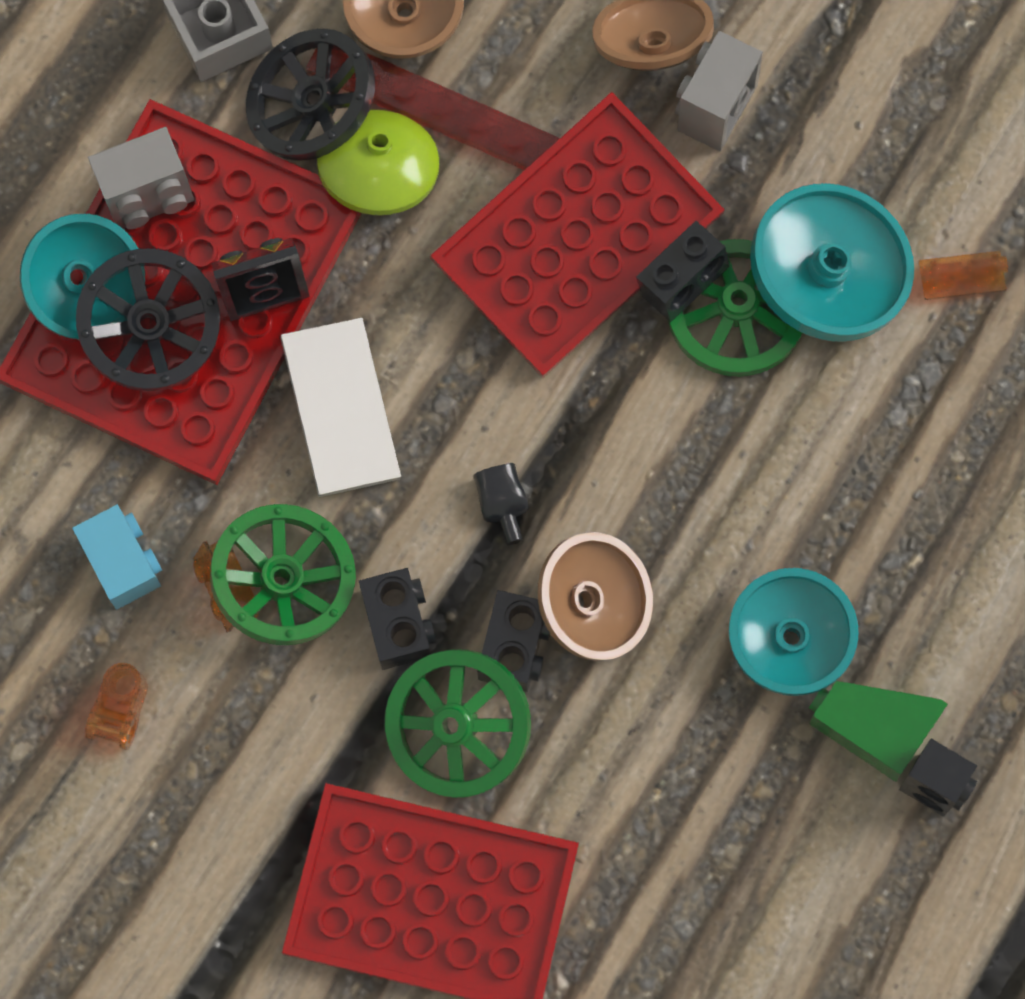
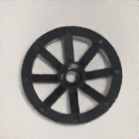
[245,29,375,161]
[76,248,220,391]

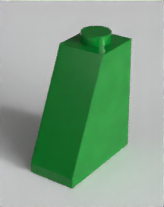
[809,681,948,782]

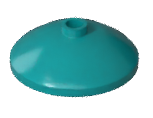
[20,214,145,339]
[729,568,859,696]

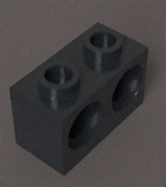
[636,221,730,322]
[358,568,437,670]
[477,590,550,692]
[899,738,978,817]

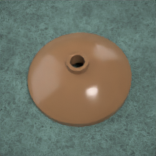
[343,0,464,58]
[592,0,714,71]
[537,532,653,661]

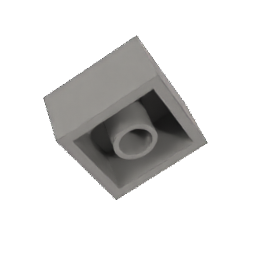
[162,0,273,82]
[675,31,763,152]
[88,127,195,229]

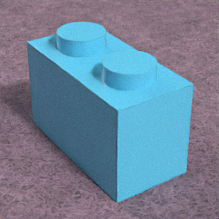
[72,504,163,610]

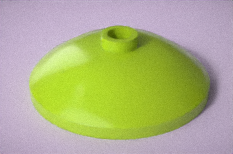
[317,110,439,215]

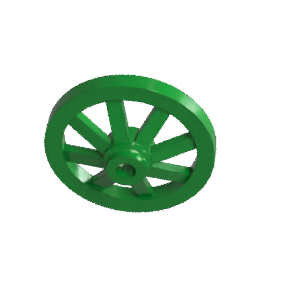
[668,239,803,377]
[210,504,356,645]
[385,649,531,798]

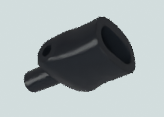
[473,463,529,545]

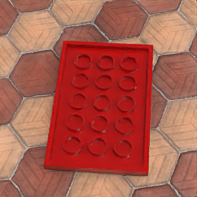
[430,92,725,378]
[282,783,579,999]

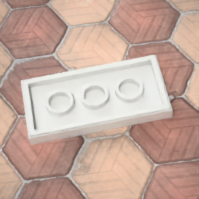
[281,318,401,497]

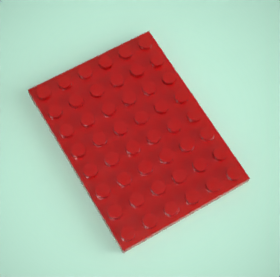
[0,99,362,485]

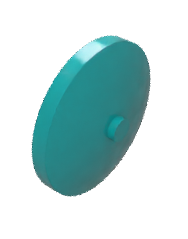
[750,183,914,342]

